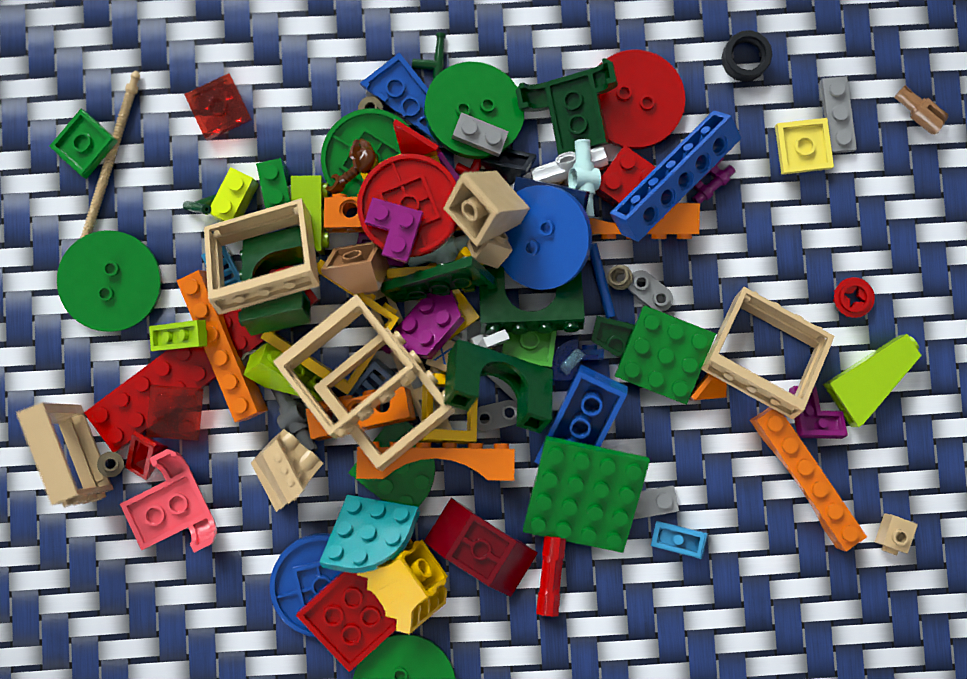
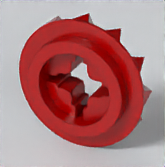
[833,277,875,318]

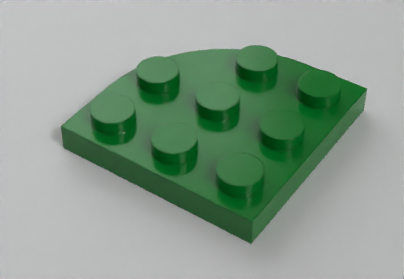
[348,421,435,508]

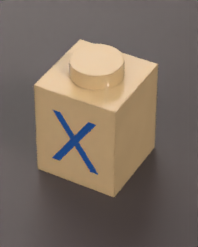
[425,340,456,374]

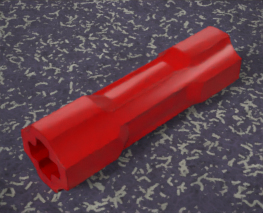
[536,536,566,617]

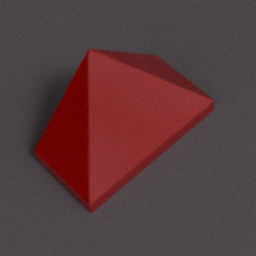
[393,119,441,157]
[125,431,168,480]

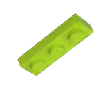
[149,320,207,351]

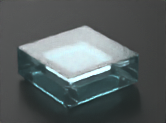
[559,349,585,375]

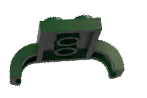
[516,58,618,155]

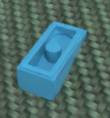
[651,521,709,559]

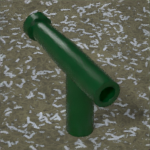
[412,32,446,80]
[183,194,216,215]

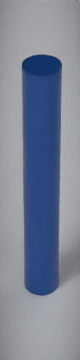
[590,243,616,318]

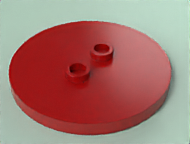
[598,50,685,150]
[357,154,458,257]

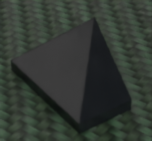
[480,148,537,185]

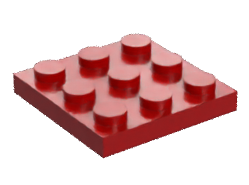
[296,571,397,672]

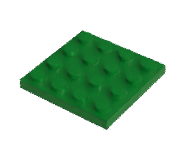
[523,436,650,553]

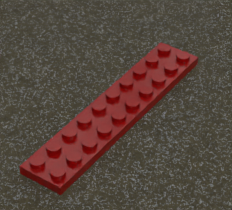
[84,265,320,453]

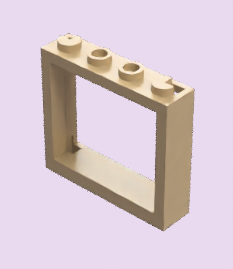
[204,198,320,315]
[701,287,835,420]
[273,294,419,439]
[314,327,455,471]
[16,402,113,508]

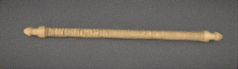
[80,71,141,238]

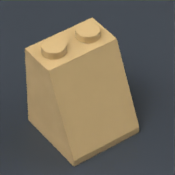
[444,171,530,247]

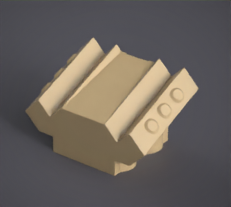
[251,429,323,512]

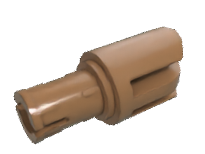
[894,85,948,135]

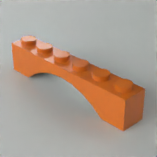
[589,203,700,239]
[176,270,268,422]
[750,407,867,552]
[356,442,515,481]

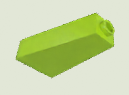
[823,334,922,427]

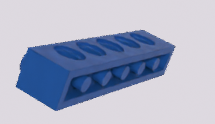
[610,110,742,242]

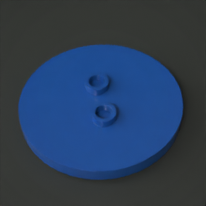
[501,185,592,290]
[270,533,342,637]

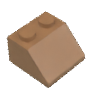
[321,242,390,295]

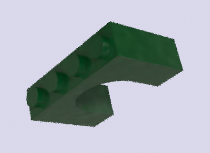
[238,226,311,336]
[479,266,585,335]
[443,339,553,433]

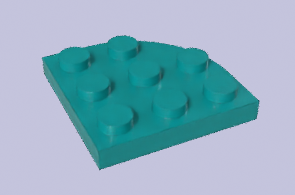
[319,495,420,573]

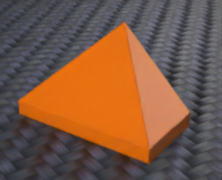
[689,373,727,401]

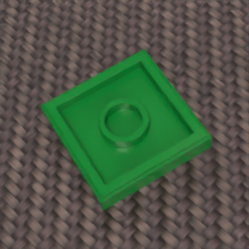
[49,108,118,179]

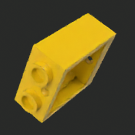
[420,373,478,444]

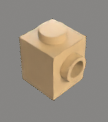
[466,233,513,269]
[874,513,918,556]

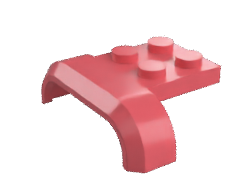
[120,449,217,552]

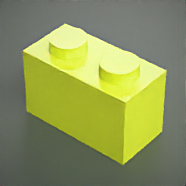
[210,167,259,222]

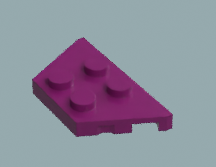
[380,290,465,359]

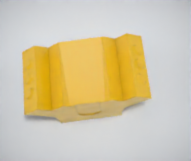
[357,539,448,634]

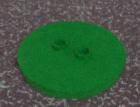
[424,61,525,159]
[321,108,410,197]
[57,230,162,332]
[353,633,456,679]

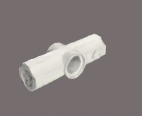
[530,145,609,185]

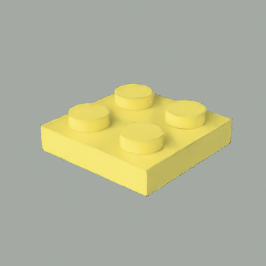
[775,118,834,175]

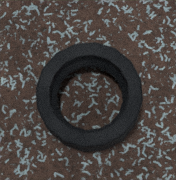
[721,30,773,82]

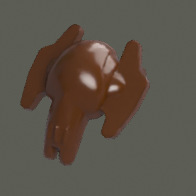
[325,139,378,194]

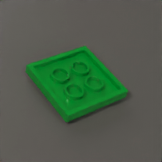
[614,305,716,405]

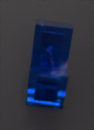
[552,339,604,381]

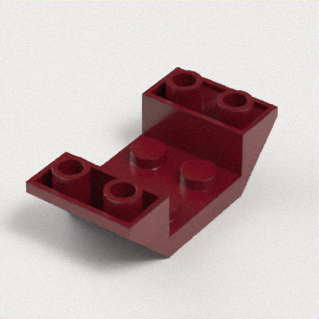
[424,497,538,597]

